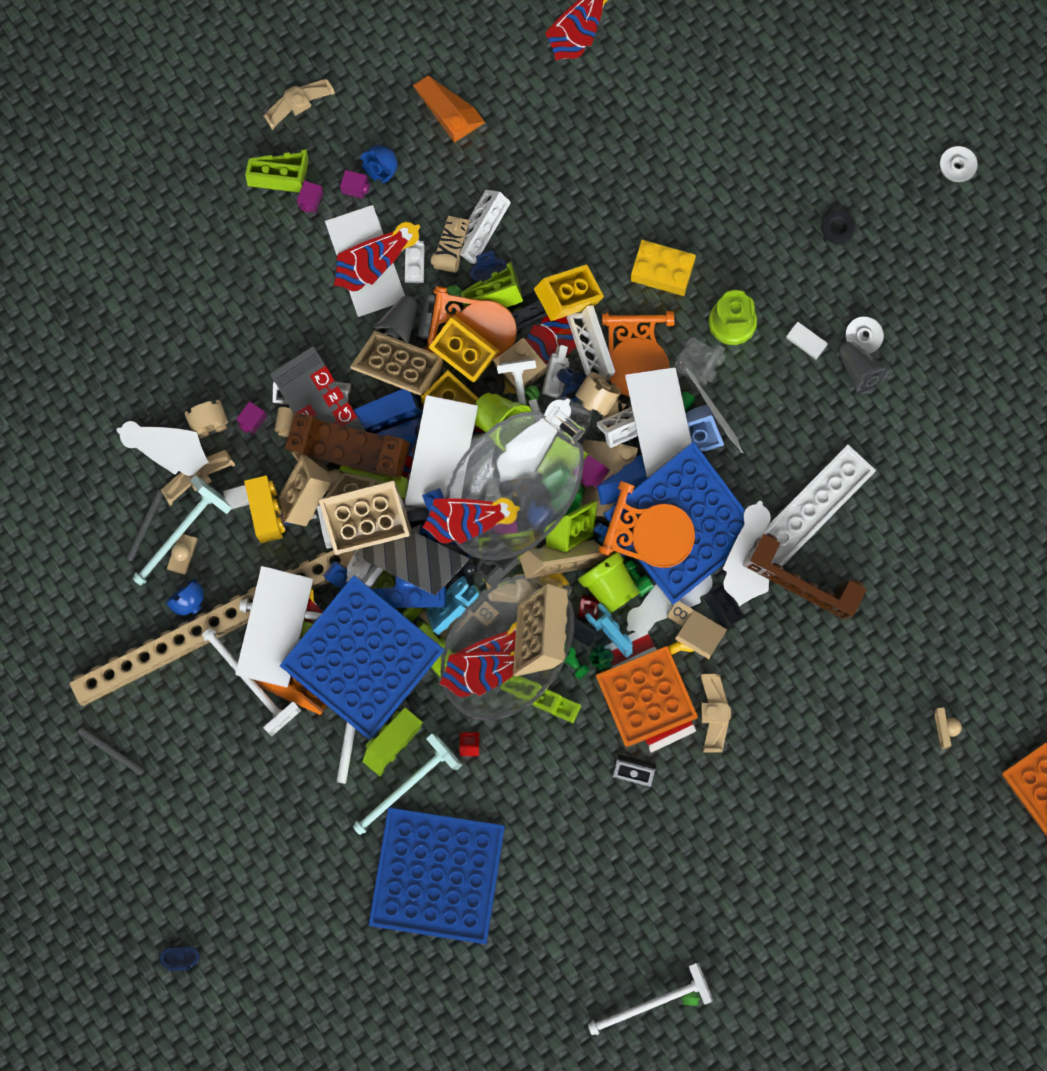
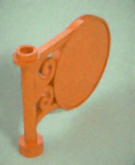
[423,286,517,361]
[602,311,674,398]
[598,481,695,568]

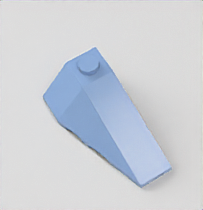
[685,404,724,452]

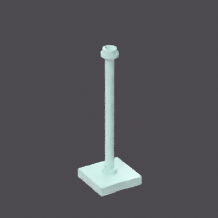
[133,475,232,585]
[353,734,463,835]

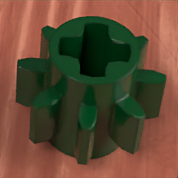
[589,645,614,670]

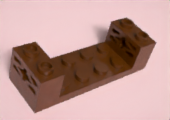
[285,412,410,480]
[743,533,867,620]

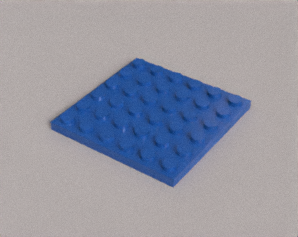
[603,442,745,605]
[279,575,445,740]
[369,808,505,945]

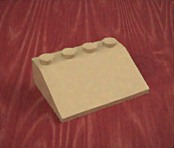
[351,331,443,395]
[576,440,638,523]
[319,480,411,555]
[513,584,568,676]

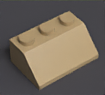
[278,454,331,526]

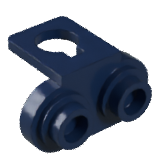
[471,251,507,283]
[557,367,586,405]
[160,947,200,972]

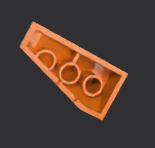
[413,76,485,143]
[253,675,327,715]

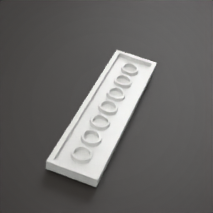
[766,445,876,566]

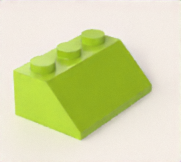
[545,500,598,553]

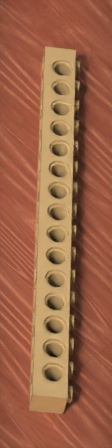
[69,550,354,706]

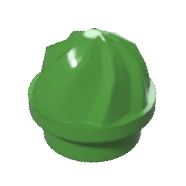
[447,285,462,303]
[524,385,540,405]
[681,991,701,1006]

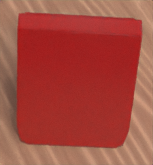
[578,595,600,620]
[459,732,479,756]

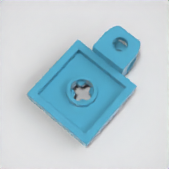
[425,576,479,635]
[585,603,633,658]

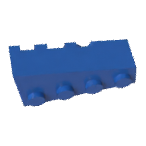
[353,389,424,433]

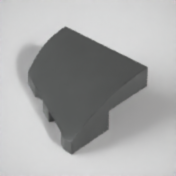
[416,294,436,341]
[477,534,520,588]

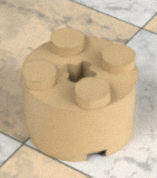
[576,372,621,416]
[184,400,228,439]

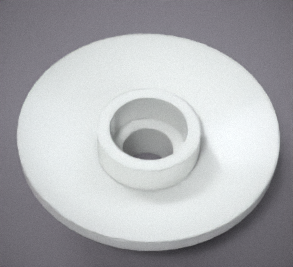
[940,146,978,182]
[846,316,884,353]

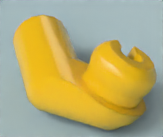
[668,641,694,655]

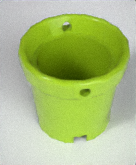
[708,290,757,345]
[475,393,535,450]
[578,552,640,613]

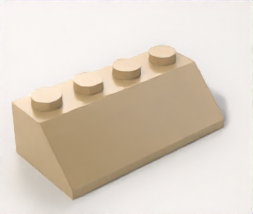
[519,540,608,579]

